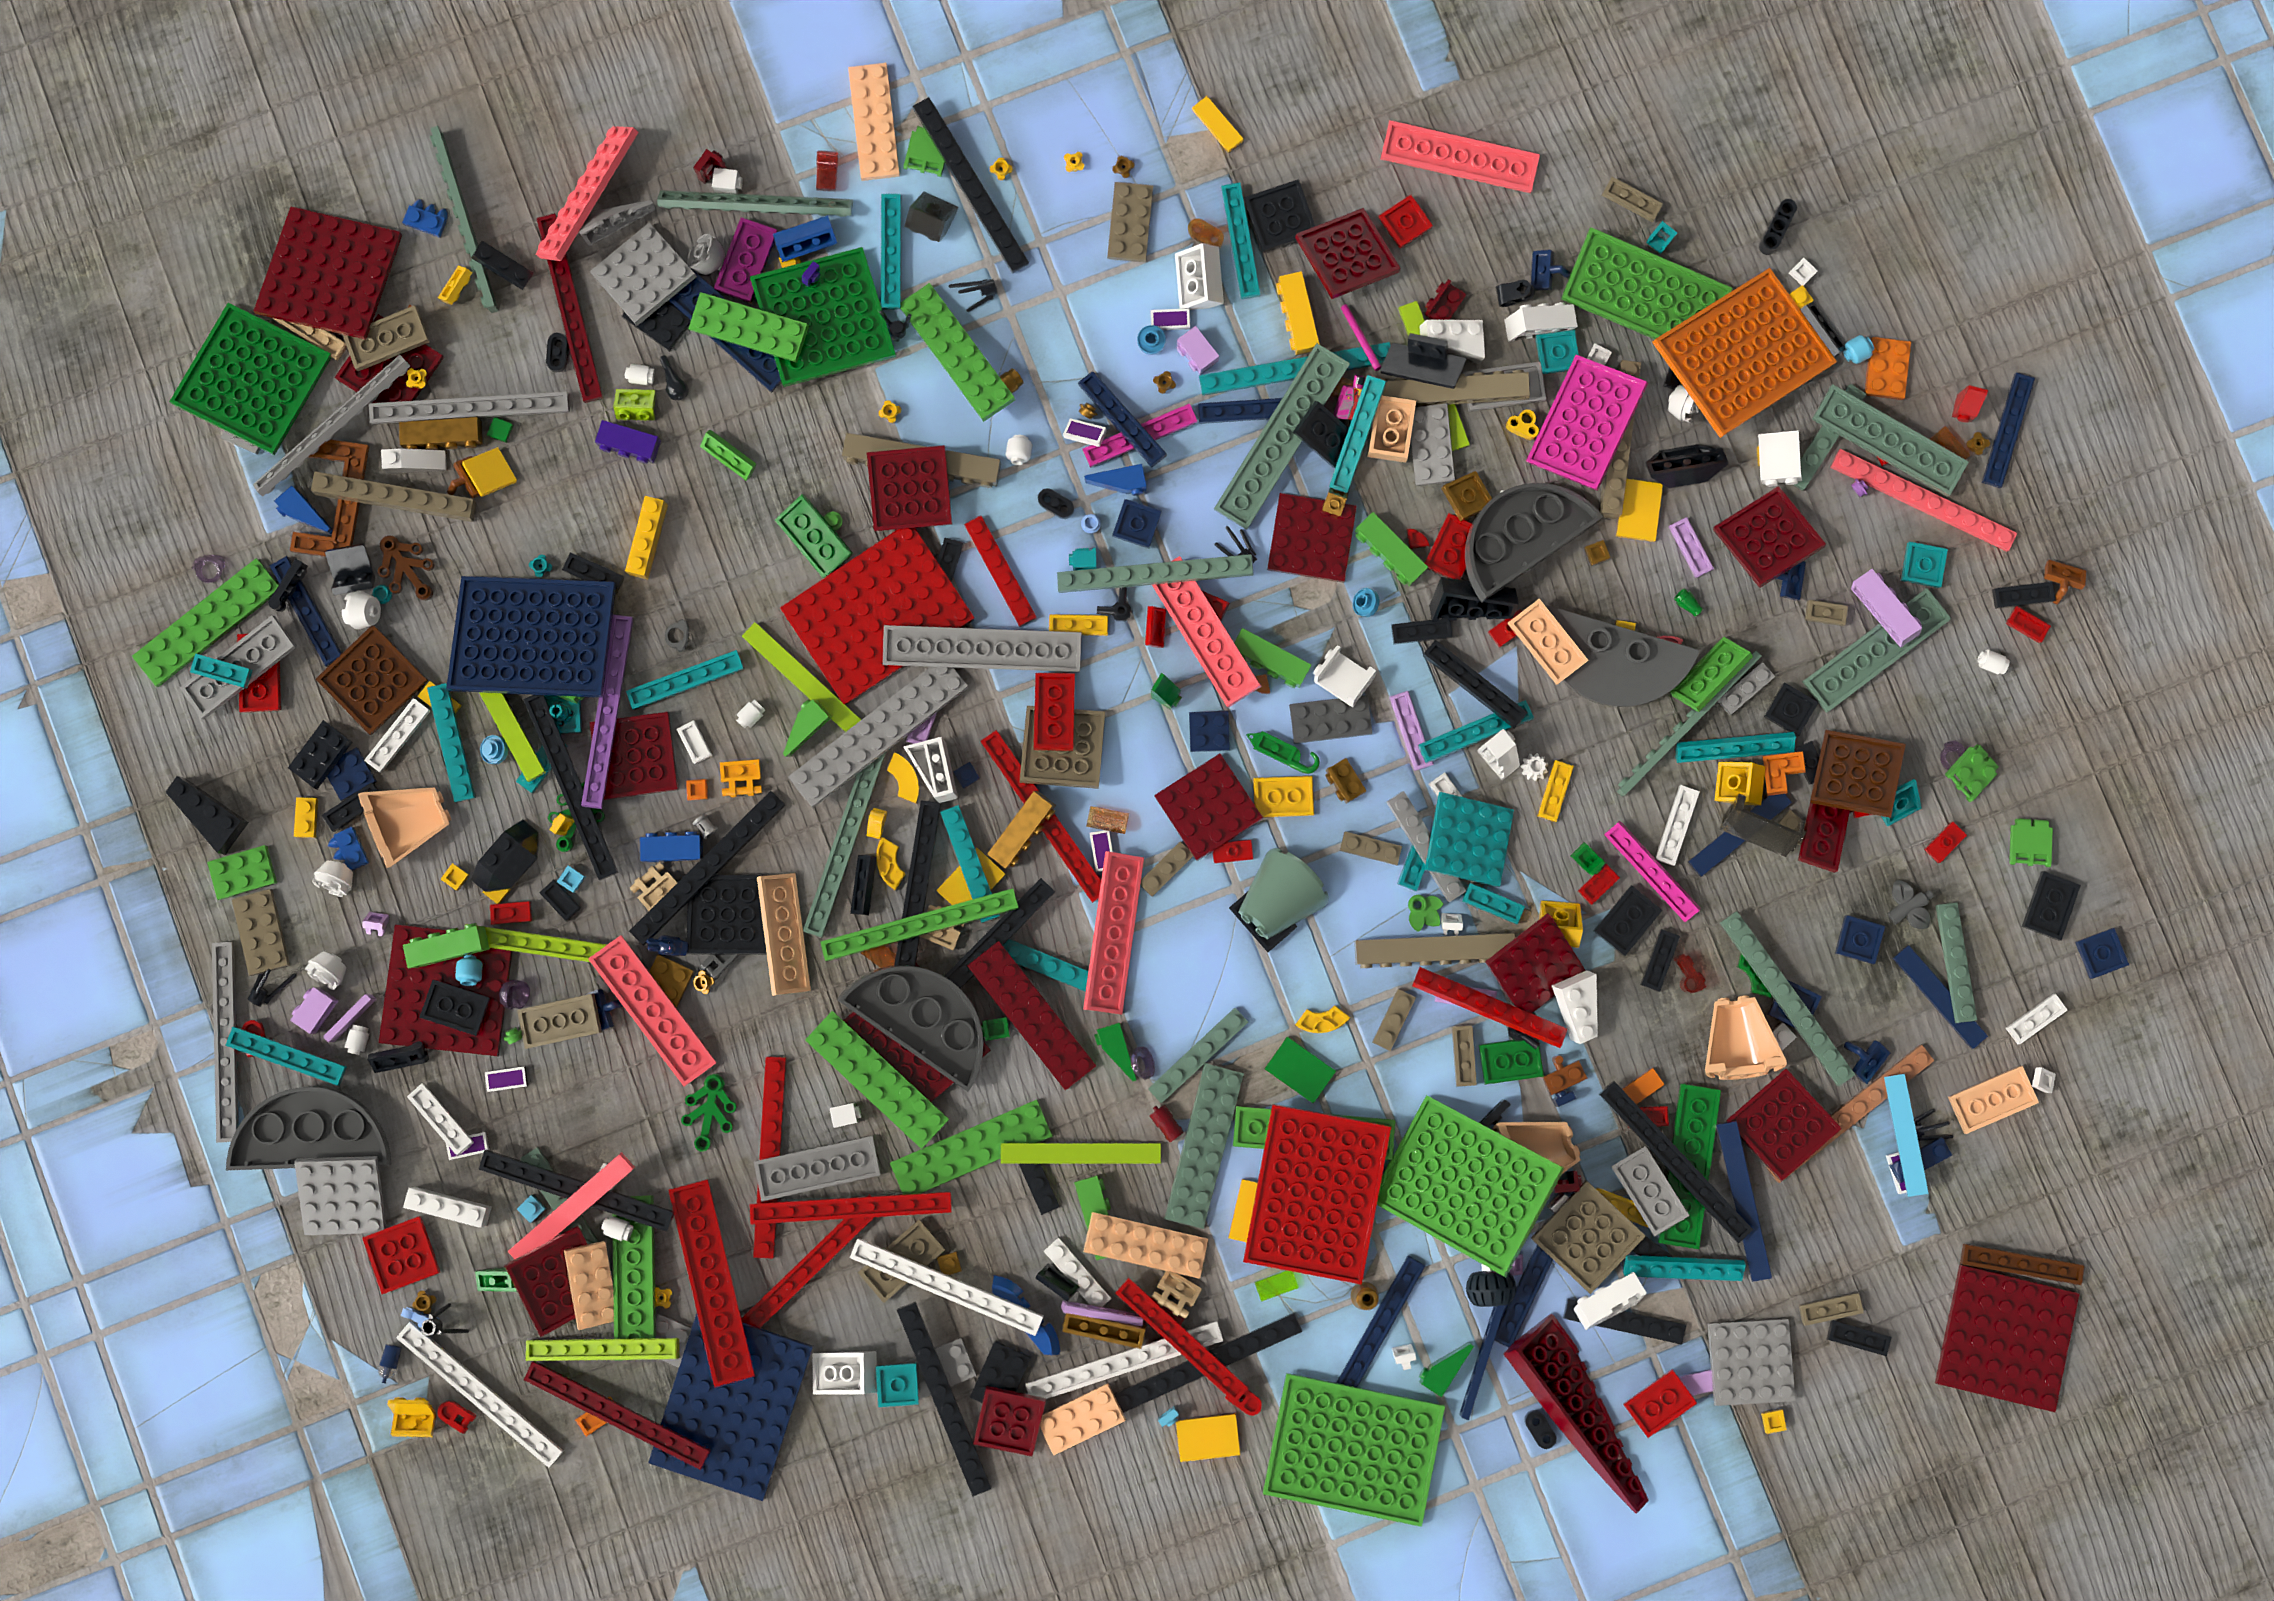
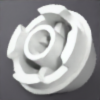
[1668,385,1699,423]
[342,590,381,630]
[312,860,353,897]
[305,951,347,990]

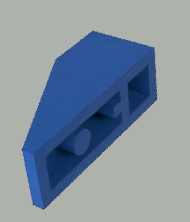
[1084,464,1147,496]
[274,486,333,535]

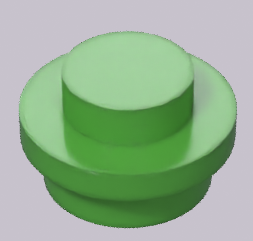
[824,512,843,531]
[503,1027,523,1044]

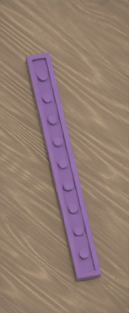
[581,615,633,809]

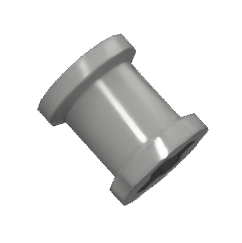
[692,813,718,840]

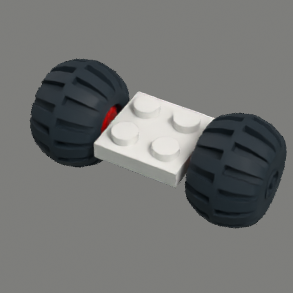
[1466,1264,1517,1307]

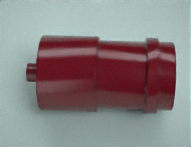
[1149,1104,1184,1142]

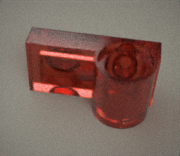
[816,150,839,192]
[1674,954,1707,993]

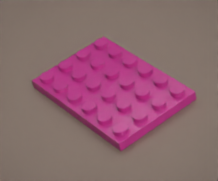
[1526,355,1648,491]

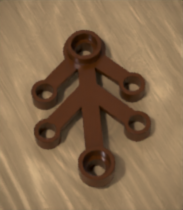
[378,535,434,601]

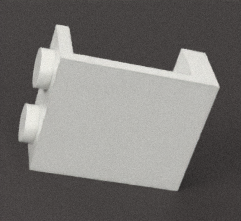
[1758,430,1802,487]
[1313,645,1376,707]

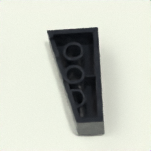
[1429,577,1519,621]
[165,776,249,855]

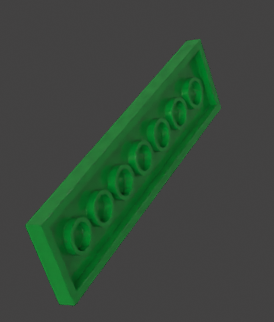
[1658,1084,1721,1249]

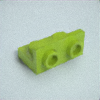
[613,389,656,421]

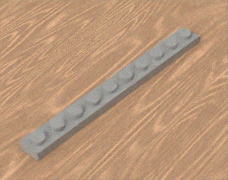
[253,355,410,497]
[369,391,569,424]
[212,942,239,1143]

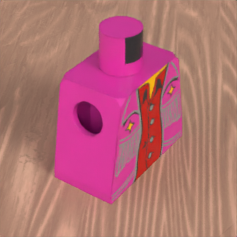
[1333,375,1366,420]

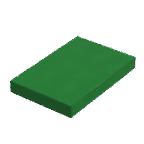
[1264,1037,1336,1104]
[1478,1037,1544,1085]

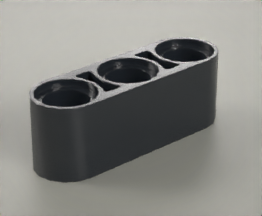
[1759,199,1797,255]

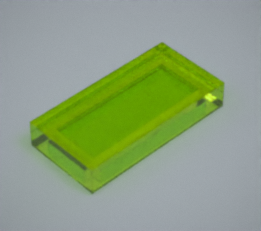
[1254,1270,1299,1302]

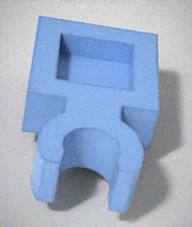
[401,1307,440,1327]

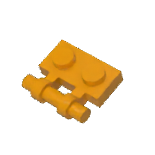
[720,759,762,798]

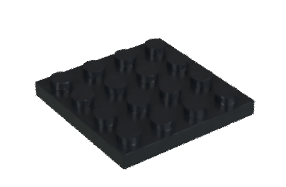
[686,875,767,955]

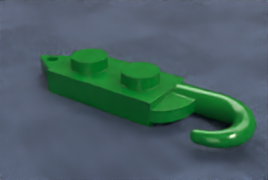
[1246,731,1320,774]

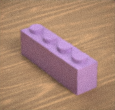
[1851,569,1922,648]

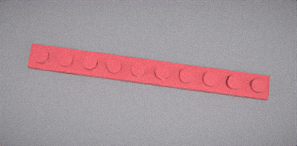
[1830,449,2017,552]

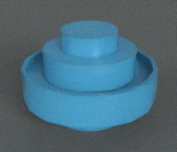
[1137,325,1166,355]
[1353,588,1380,617]
[480,735,508,764]

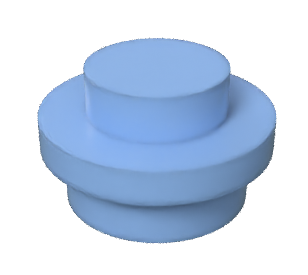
[1081,514,1101,534]

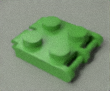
[903,126,945,177]
[1945,744,1999,802]
[2009,818,2053,867]

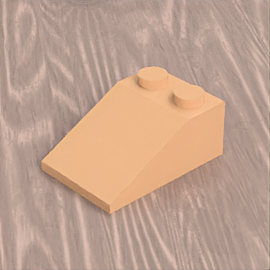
[1367,395,1416,463]

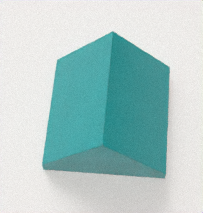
[1881,779,1922,827]

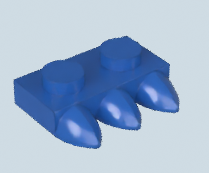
[402,199,448,238]
[328,827,369,871]

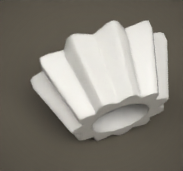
[1520,753,1549,781]

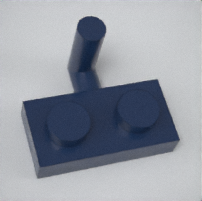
[1531,250,1571,291]
[1775,561,1806,600]
[585,989,624,1031]
[1844,1040,1891,1084]

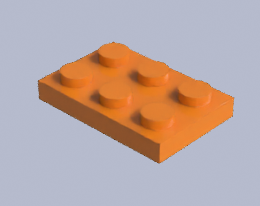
[1864,337,1911,400]

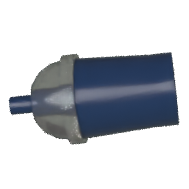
[377,1344,402,1384]

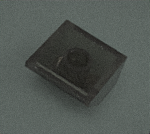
[904,192,958,242]

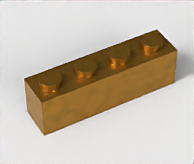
[399,417,483,450]
[987,791,1056,869]
[1062,1313,1146,1349]

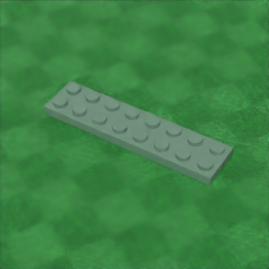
[1812,384,1968,497]
[1802,588,1951,713]
[1164,1063,1244,1229]

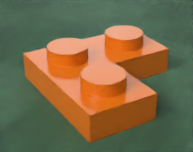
[1763,751,1805,796]

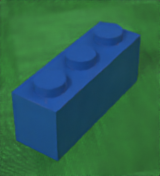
[773,215,837,262]
[640,832,703,862]

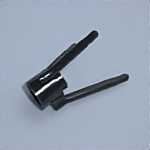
[949,279,997,312]
[879,310,912,342]
[1214,526,1257,563]
[247,969,296,1007]
[1914,1109,1953,1141]
[421,1303,469,1336]

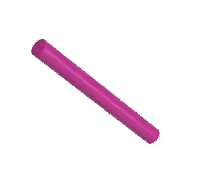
[1341,304,1382,371]

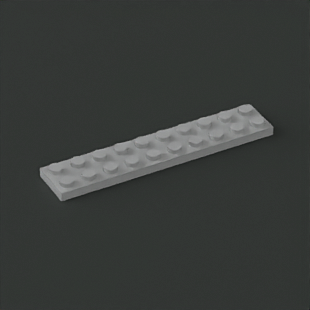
[883,625,1081,672]
[788,667,968,808]

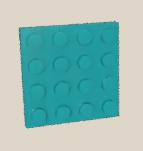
[1424,792,1514,887]

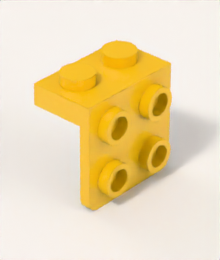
[387,1397,436,1437]

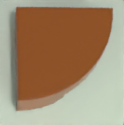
[1255,674,1270,694]

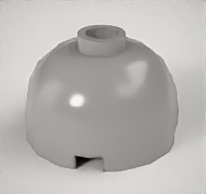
[687,234,724,274]

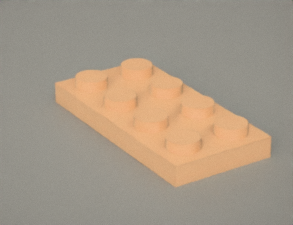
[1508,599,1588,685]
[1948,1066,2039,1134]
[564,1241,614,1330]
[1040,1383,1126,1455]

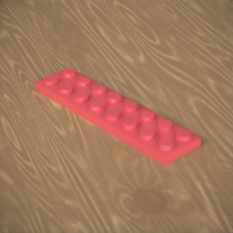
[1380,120,1540,193]
[536,126,639,261]
[1152,556,1262,708]
[1083,851,1144,1015]
[588,935,717,1087]

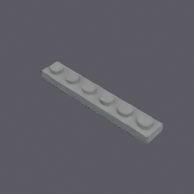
[1386,791,1466,902]

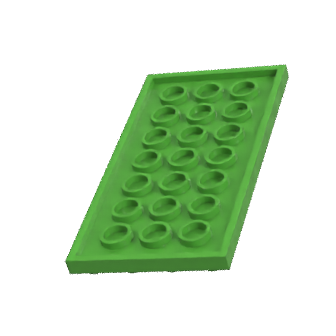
[1561,227,1732,339]

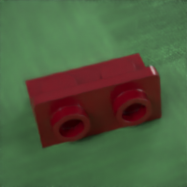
[693,149,726,184]
[1425,279,1467,320]
[1552,1171,1582,1193]

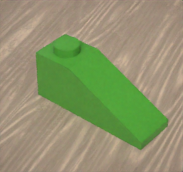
[783,699,832,757]

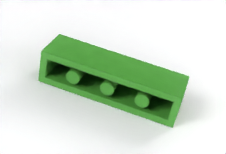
[1355,512,1428,587]
[1234,628,1311,688]
[403,923,490,968]
[1074,1175,1111,1261]

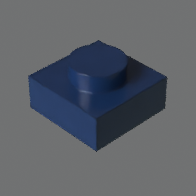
[953,762,980,789]
[1552,1089,1576,1107]

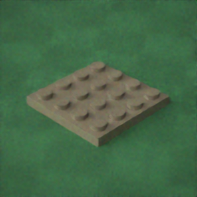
[1020,706,1105,789]
[1531,1180,1645,1294]

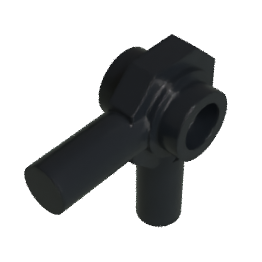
[1097,587,1131,622]
[1508,1012,1540,1050]

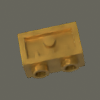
[1325,758,1366,804]

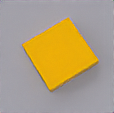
[462,447,517,497]

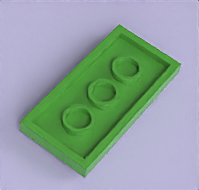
[1670,637,1753,712]

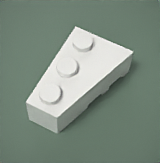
[1504,302,1578,342]
[1420,320,1485,364]
[1477,729,1520,781]
[904,737,958,803]
[1552,970,1598,1044]
[1574,1272,1647,1330]

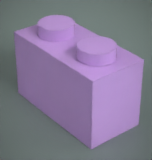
[1176,326,1219,375]
[290,987,338,1034]

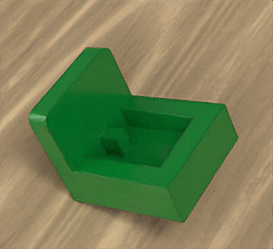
[1570,842,1606,876]
[981,1017,1010,1041]

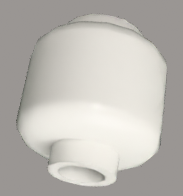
[1006,435,1032,465]

